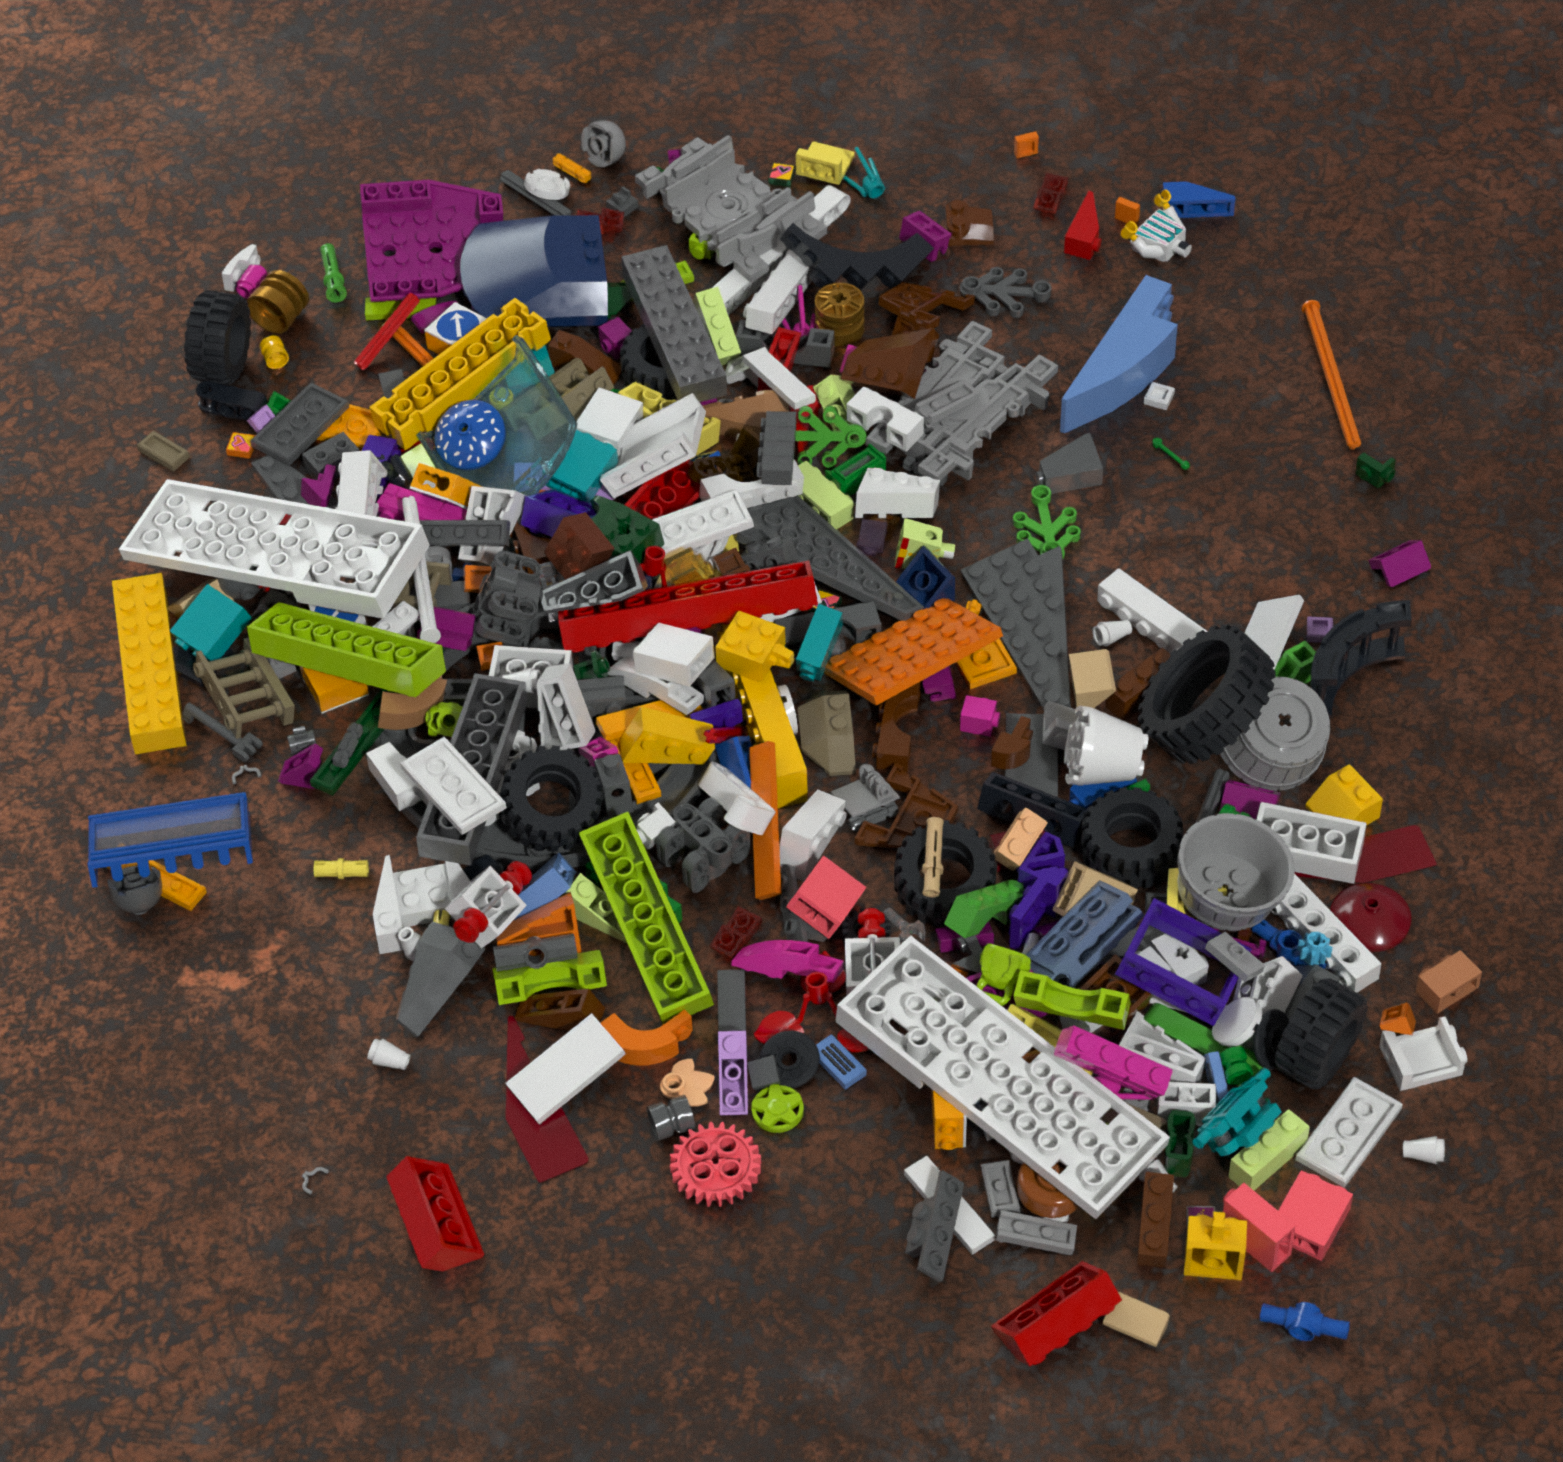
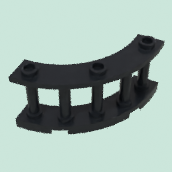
[1311,600,1412,718]

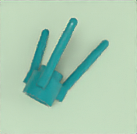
[843,147,885,199]

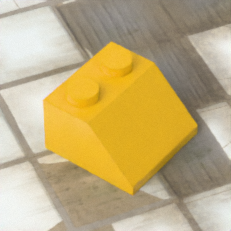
[1305,764,1383,825]

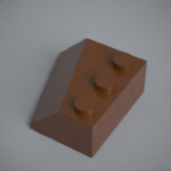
[841,328,936,399]

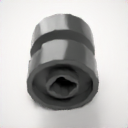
[646,1094,695,1141]

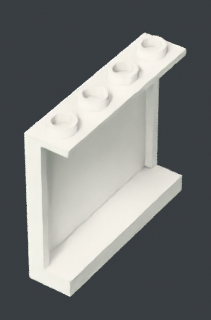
[600,393,706,498]

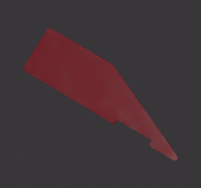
[1295,825,1437,883]
[506,1016,589,1182]

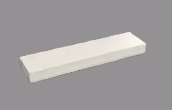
[743,348,816,410]
[904,1156,995,1255]

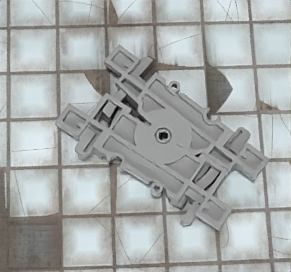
[635,135,827,282]
[866,321,1058,481]

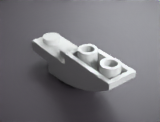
[608,657,704,715]

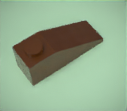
[548,330,622,386]
[515,989,605,1031]

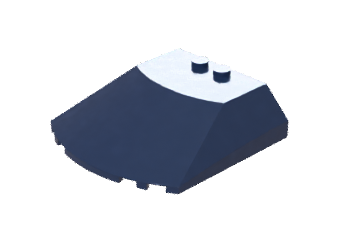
[460,215,608,326]

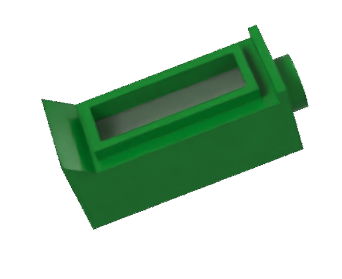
[825,444,886,496]

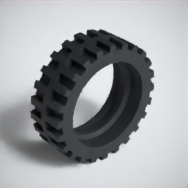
[1138,624,1276,764]

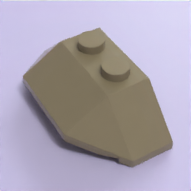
[797,690,856,776]

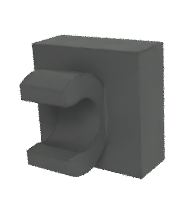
[606,186,639,219]

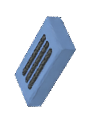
[816,1034,867,1090]
[1202,1051,1228,1105]

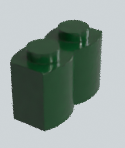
[1163,1110,1196,1178]

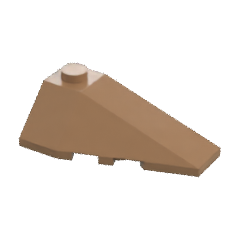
[702,390,789,438]

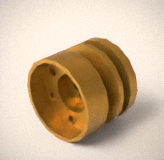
[247,270,309,334]
[815,283,864,346]

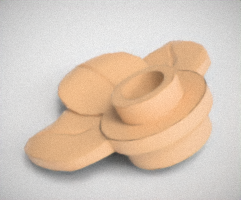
[660,1059,715,1107]

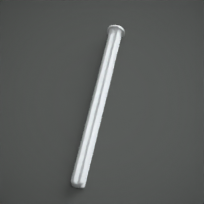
[402,496,441,643]

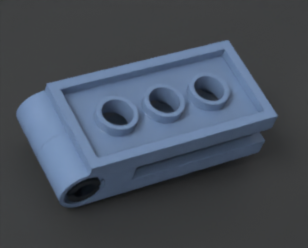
[1026,880,1145,988]

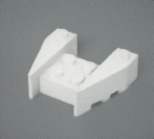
[373,855,470,954]

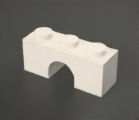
[847,387,924,452]

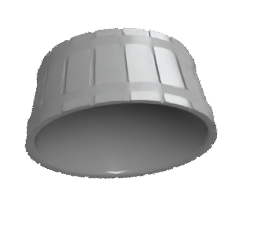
[1220,677,1330,791]
[1177,813,1295,931]

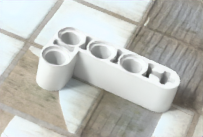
[698,761,776,835]

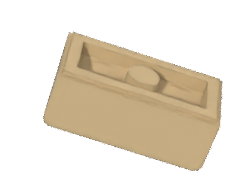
[1103,1292,1170,1347]

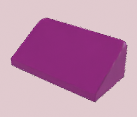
[935,921,994,953]

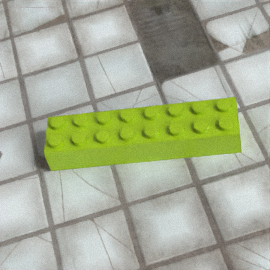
[247,602,446,697]
[579,812,714,1025]

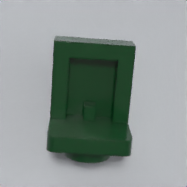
[1355,452,1396,489]
[574,650,610,680]

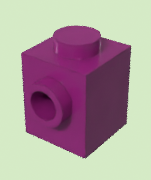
[598,317,632,360]

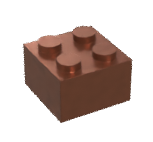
[544,512,615,580]

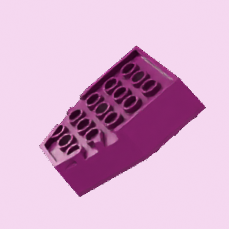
[360,180,503,302]

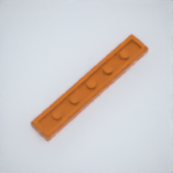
[750,741,781,900]

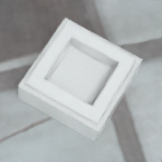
[1144,382,1175,410]

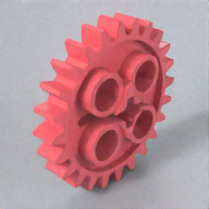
[670,1122,761,1207]

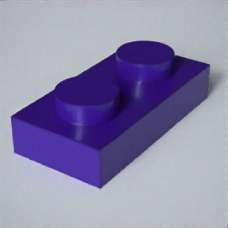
[690,699,743,728]

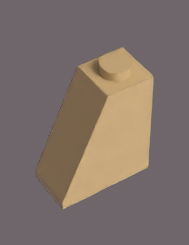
[1052,861,1138,917]

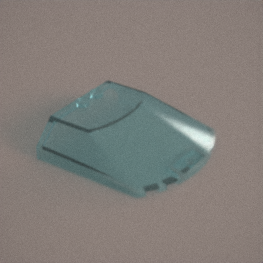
[417,335,578,496]

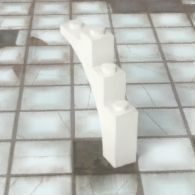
[366,742,540,826]

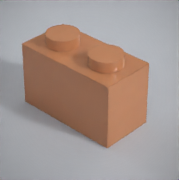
[1416,950,1482,1014]

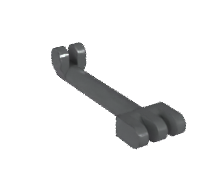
[182,702,263,762]

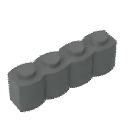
[757,411,796,485]

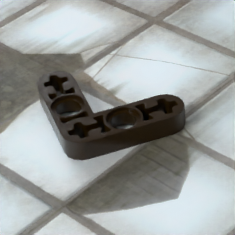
[688,454,757,509]

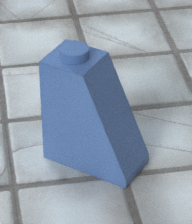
[513,852,576,921]

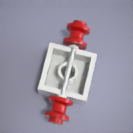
[445,861,532,948]
[845,908,900,996]

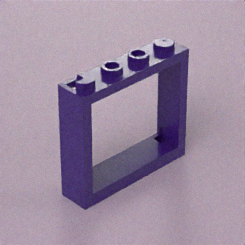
[1115,898,1252,1026]

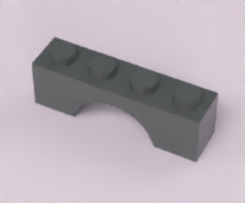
[736,320,835,368]
[775,601,881,657]

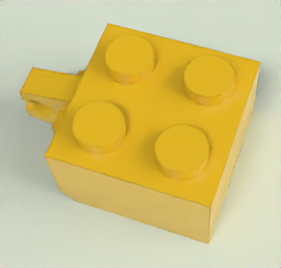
[715,611,794,682]
[1184,1212,1247,1280]

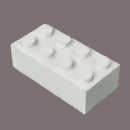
[1257,802,1367,884]

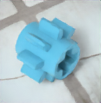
[1297,932,1333,965]

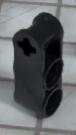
[196,381,267,422]

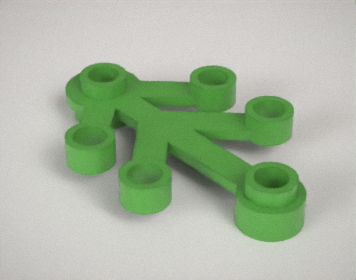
[795,406,866,468]
[1013,485,1081,559]

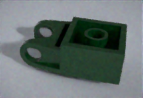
[590,495,665,564]

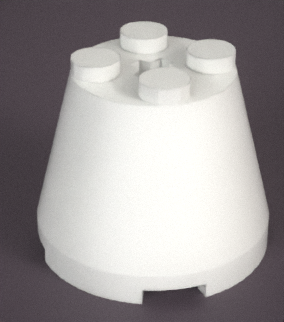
[1064,706,1148,786]

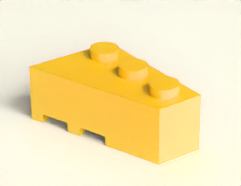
[620,706,715,764]

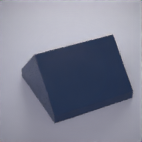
[896,546,955,610]

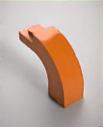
[600,1009,693,1065]

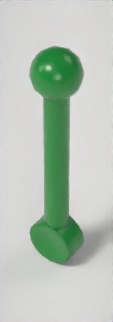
[1152,438,1190,470]

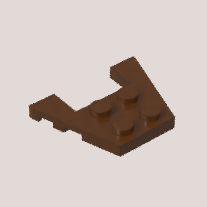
[878,282,975,330]
[855,763,958,848]

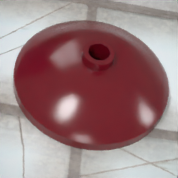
[1330,883,1411,952]

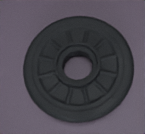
[1253,1009,1289,1070]
[759,1031,820,1088]

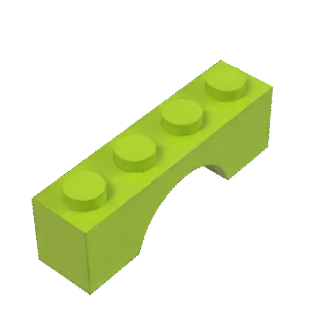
[492,950,607,1005]
[1014,970,1131,1030]

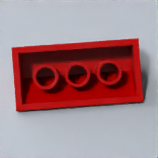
[625,459,705,520]
[386,1156,485,1272]
[991,1261,1122,1366]

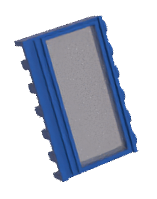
[88,792,253,888]

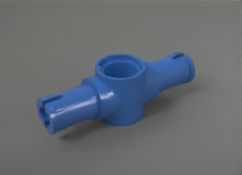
[1252,919,1327,969]
[1260,1302,1350,1341]

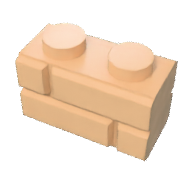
[994,808,1047,871]

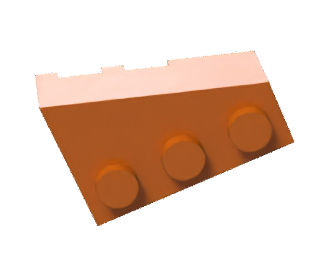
[496,892,582,956]

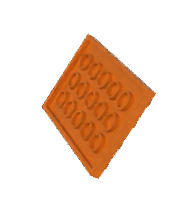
[824,598,1003,705]

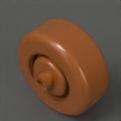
[1017,1161,1079,1218]

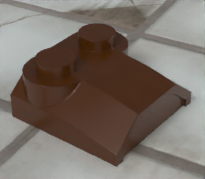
[945,199,994,246]
[1080,954,1154,1030]

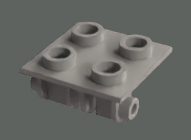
[831,764,900,817]

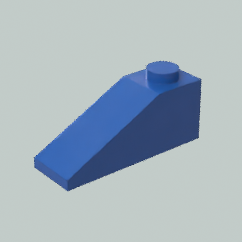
[1162,181,1235,218]

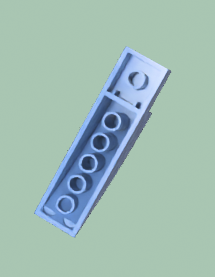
[1060,275,1178,433]

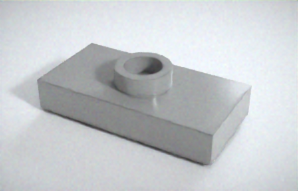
[1205,932,1265,982]
[981,1160,1020,1218]

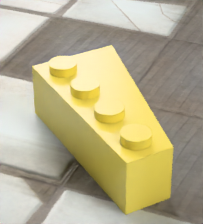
[618,382,721,460]

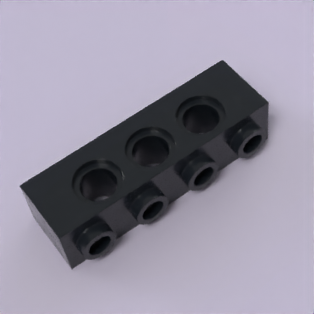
[977,772,1087,848]

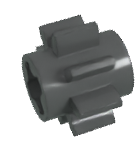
[287,725,316,754]

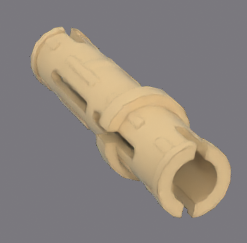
[922,817,944,898]

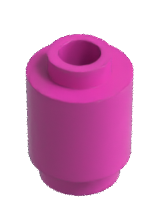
[236,264,267,299]

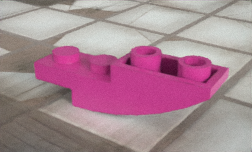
[731,940,844,983]

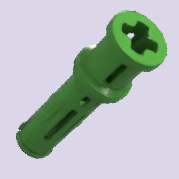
[320,243,347,303]

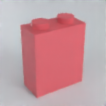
[786,855,867,939]
[1278,1170,1353,1261]
[1222,1183,1296,1272]

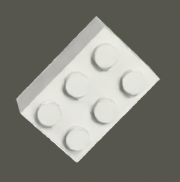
[489,645,573,708]

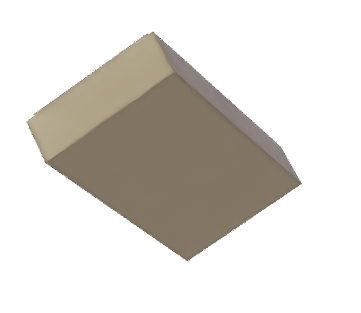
[137,431,190,472]

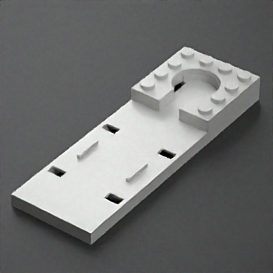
[119,479,430,619]
[836,936,1170,1219]

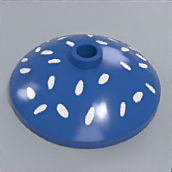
[434,400,506,470]

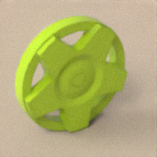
[751,1084,804,1133]

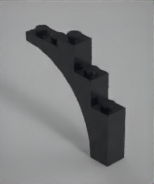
[780,223,934,291]

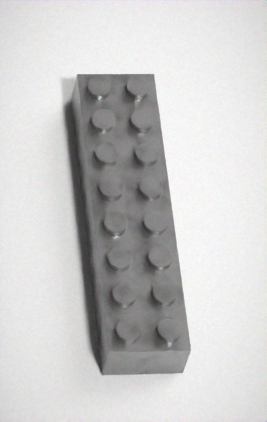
[621,245,727,402]
[416,673,528,866]

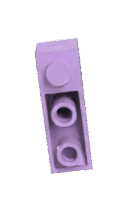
[718,1031,748,1115]

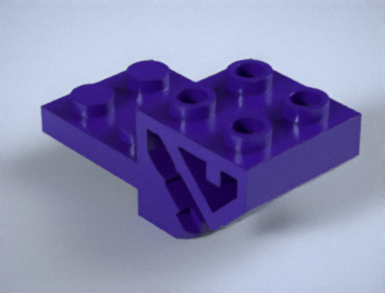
[1008,831,1068,951]

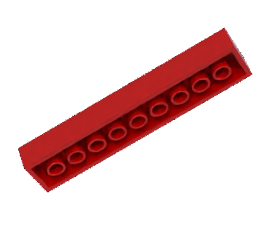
[558,560,818,652]

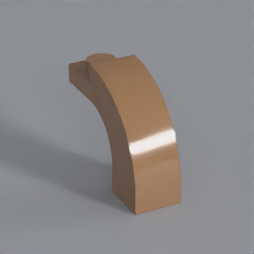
[378,675,447,730]

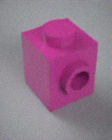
[960,695,1000,737]

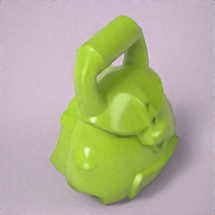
[425,702,463,737]
[976,944,1031,1006]

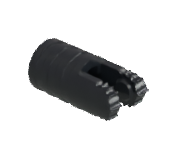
[381,454,418,493]

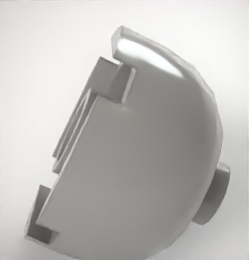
[581,120,626,167]

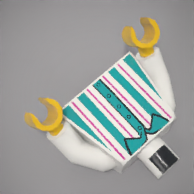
[1121,189,1192,262]

